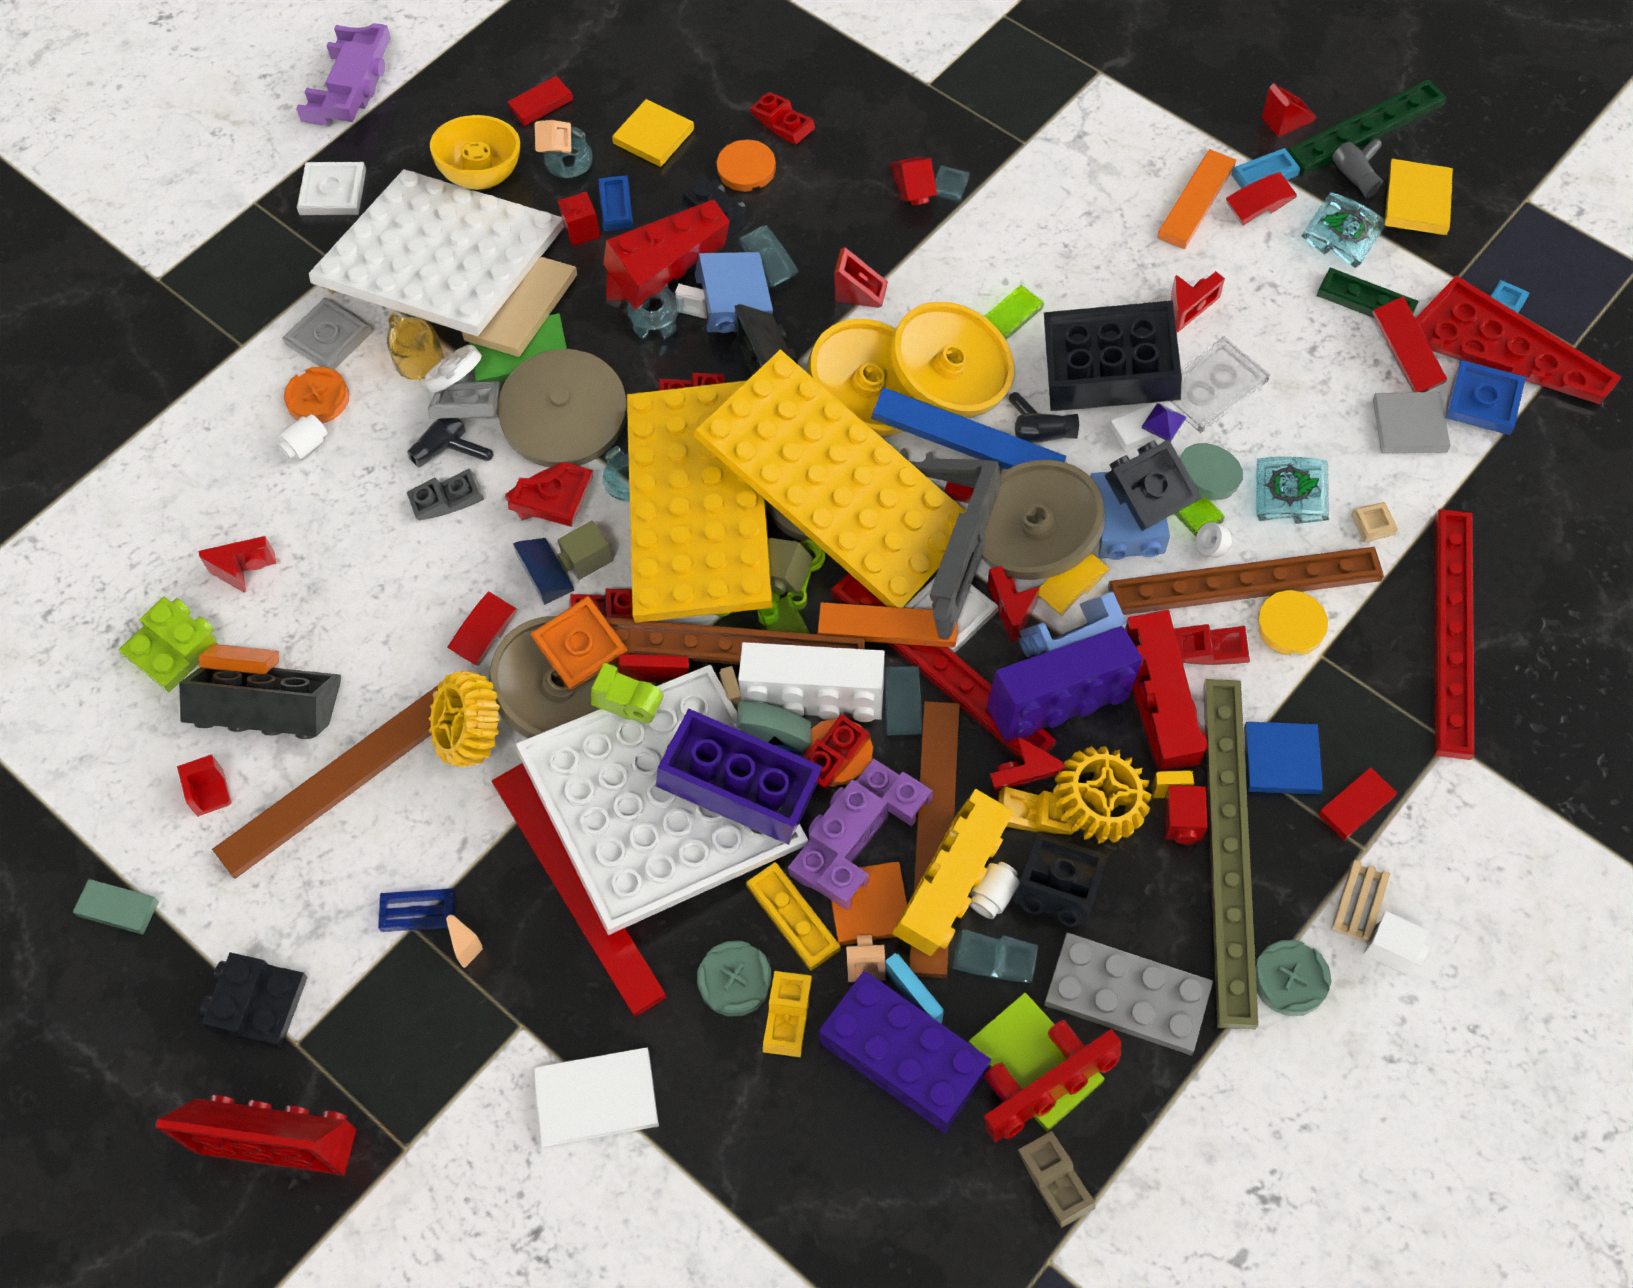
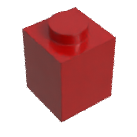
[558,192,601,246]
[1164,785,1207,844]

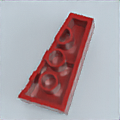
[603,199,730,310]
[1125,609,1208,772]

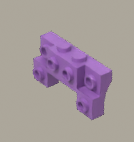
[296,23,391,126]
[788,759,932,910]

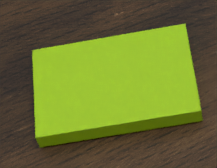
[969,993,1105,1132]

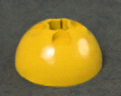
[430,115,520,190]

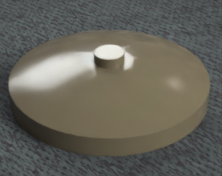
[498,349,627,467]
[981,460,1106,580]
[489,616,617,738]

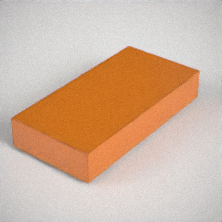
[199,644,279,674]

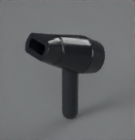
[1009,392,1079,443]
[407,418,493,468]

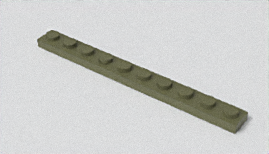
[1203,679,1259,1030]

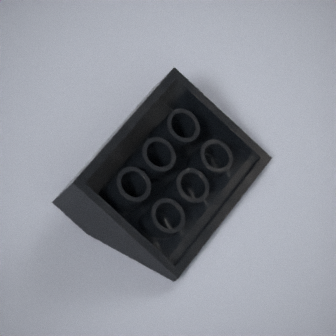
[1044,300,1182,411]

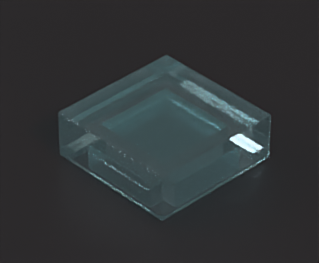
[935,166,969,202]

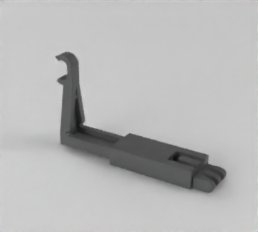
[899,448,1002,639]

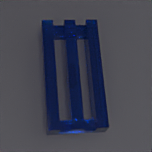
[378,888,455,932]

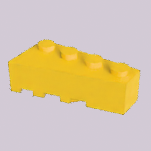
[892,789,1014,957]

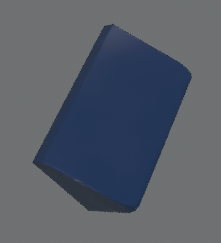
[513,538,574,605]

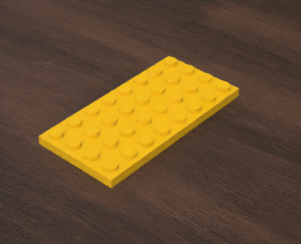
[693,349,966,608]
[627,381,773,623]

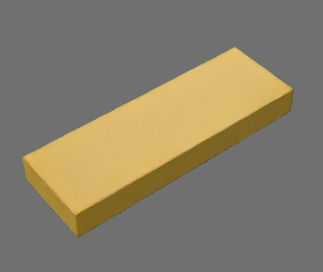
[746,862,841,971]

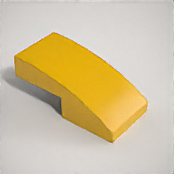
[1039,553,1110,616]
[998,787,1074,835]
[763,971,812,1057]

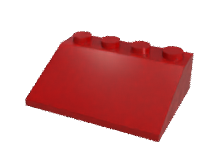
[155,1095,357,1176]

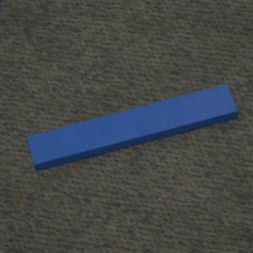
[871,387,1067,470]

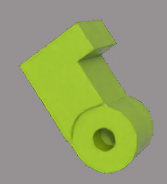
[591,662,664,723]

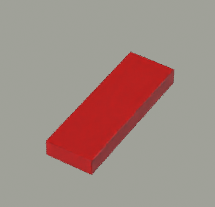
[1372,296,1448,392]

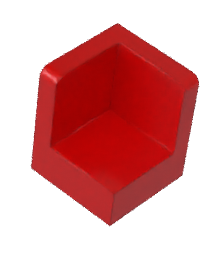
[177,754,232,817]

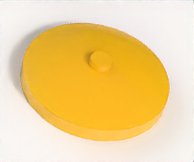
[890,302,1014,417]
[807,319,915,437]

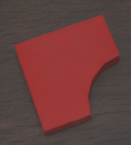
[508,462,593,527]

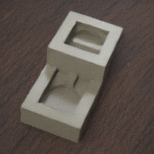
[1018,1131,1095,1228]

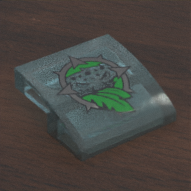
[1301,193,1385,268]
[1256,457,1329,524]

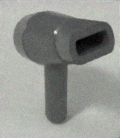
[1332,138,1383,198]

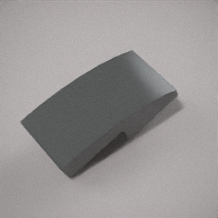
[407,468,484,520]

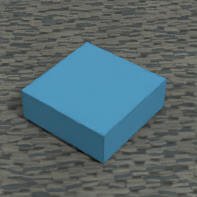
[1491,280,1530,313]

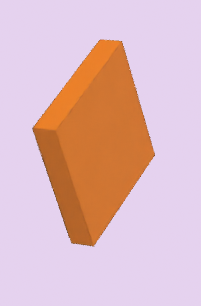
[530,596,628,692]
[831,861,907,946]

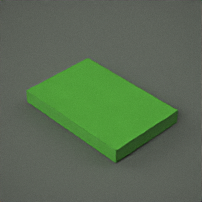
[469,313,567,382]

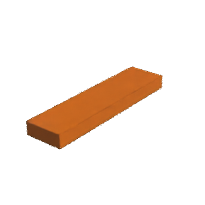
[1157,149,1236,249]
[818,602,957,648]

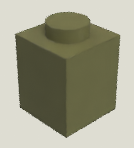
[557,521,613,580]
[768,538,813,595]

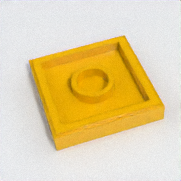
[612,99,694,167]

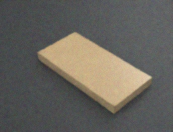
[462,257,578,357]

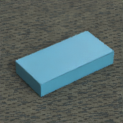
[885,953,943,1024]

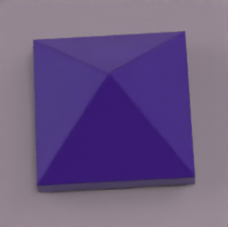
[1142,403,1186,442]

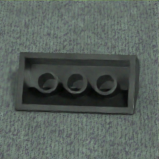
[734,304,798,376]
[179,667,341,739]

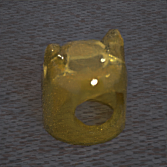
[386,313,444,380]

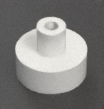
[1196,522,1232,558]

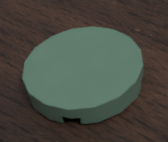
[1180,443,1243,500]
[1255,940,1332,1016]
[697,941,772,1016]

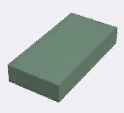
[73,879,159,935]

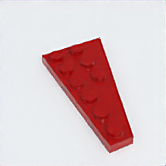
[1415,276,1621,405]

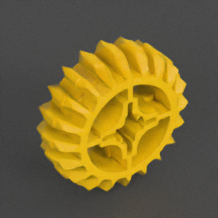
[428,671,500,767]
[1053,746,1152,844]

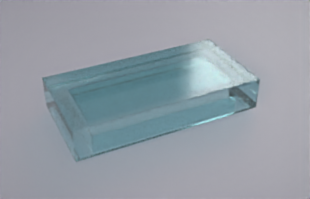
[884,666,922,735]

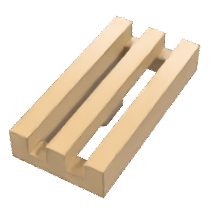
[1332,860,1391,943]

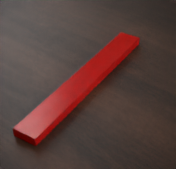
[1434,509,1474,760]
[831,573,1056,762]
[491,763,667,1018]

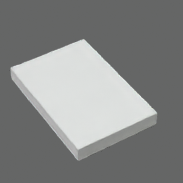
[534,1047,659,1147]

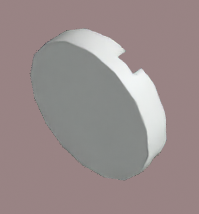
[424,345,482,393]

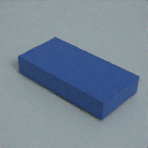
[598,175,634,231]

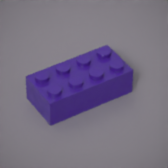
[987,626,1143,742]
[655,708,822,845]
[819,970,991,1133]

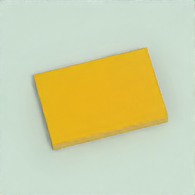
[1384,159,1453,235]

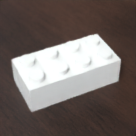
[738,642,885,722]

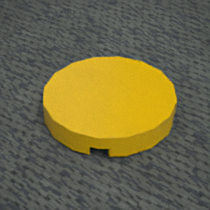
[1257,590,1328,655]

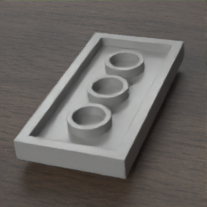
[1044,933,1213,1056]

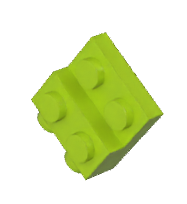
[118,596,218,693]

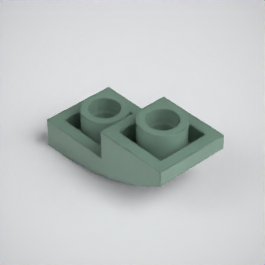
[737,701,811,753]

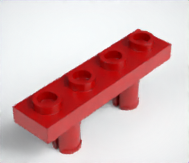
[984,1020,1121,1143]

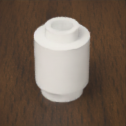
[277,414,328,461]
[969,862,1020,919]

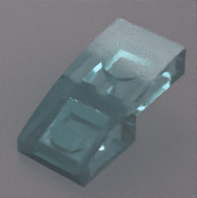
[739,225,798,288]
[952,929,1038,983]

